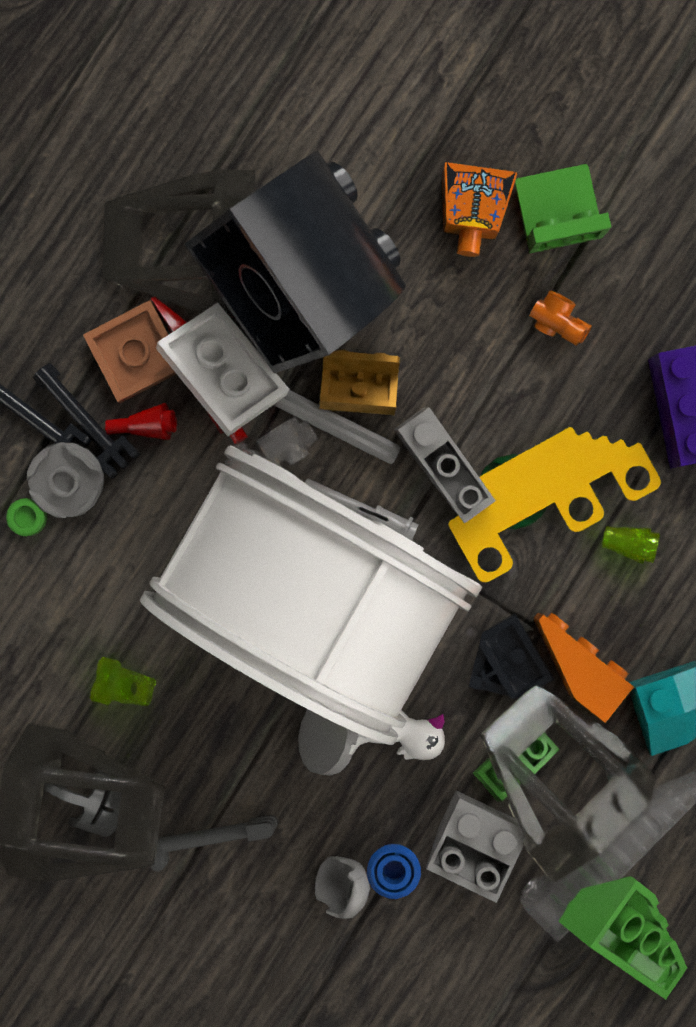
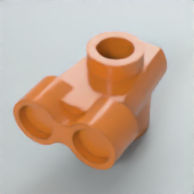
[529,290,592,346]

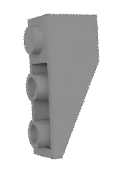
[393,407,496,523]

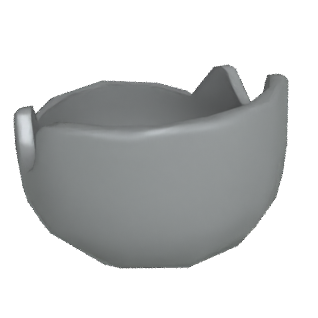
[315,856,370,919]

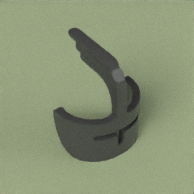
[36,760,132,837]

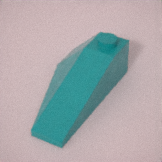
[629,660,696,756]

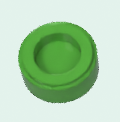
[6,498,47,536]

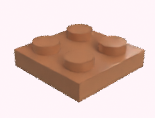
[83,300,176,403]

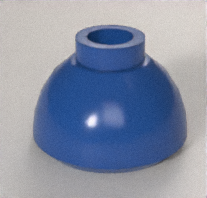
[367,844,421,899]

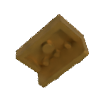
[319,350,400,415]

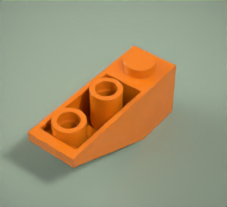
[533,612,634,723]

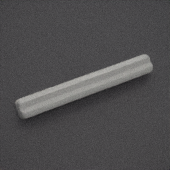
[274,390,400,464]

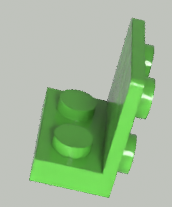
[514,164,611,254]

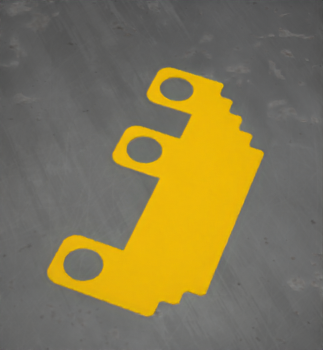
[448,427,661,582]

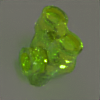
[90,657,156,706]

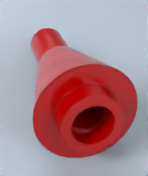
[105,403,177,440]

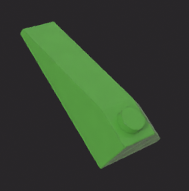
[558,876,687,999]

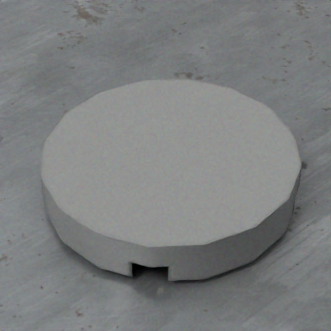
[27,442,104,518]
[298,709,358,776]

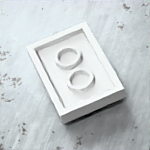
[156,303,290,436]

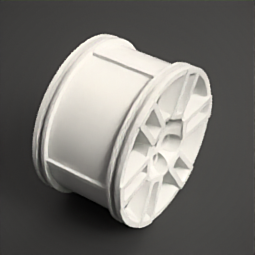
[140,445,482,745]

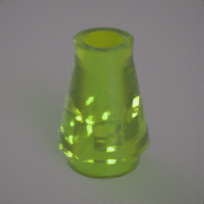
[601,526,660,564]

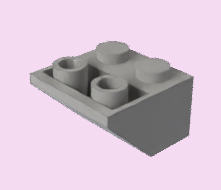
[426,790,530,903]

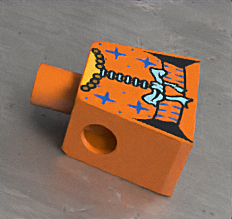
[442,162,517,257]

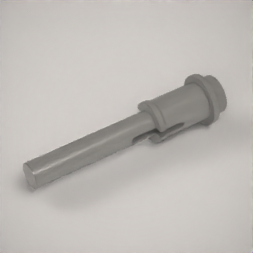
[305,478,419,541]

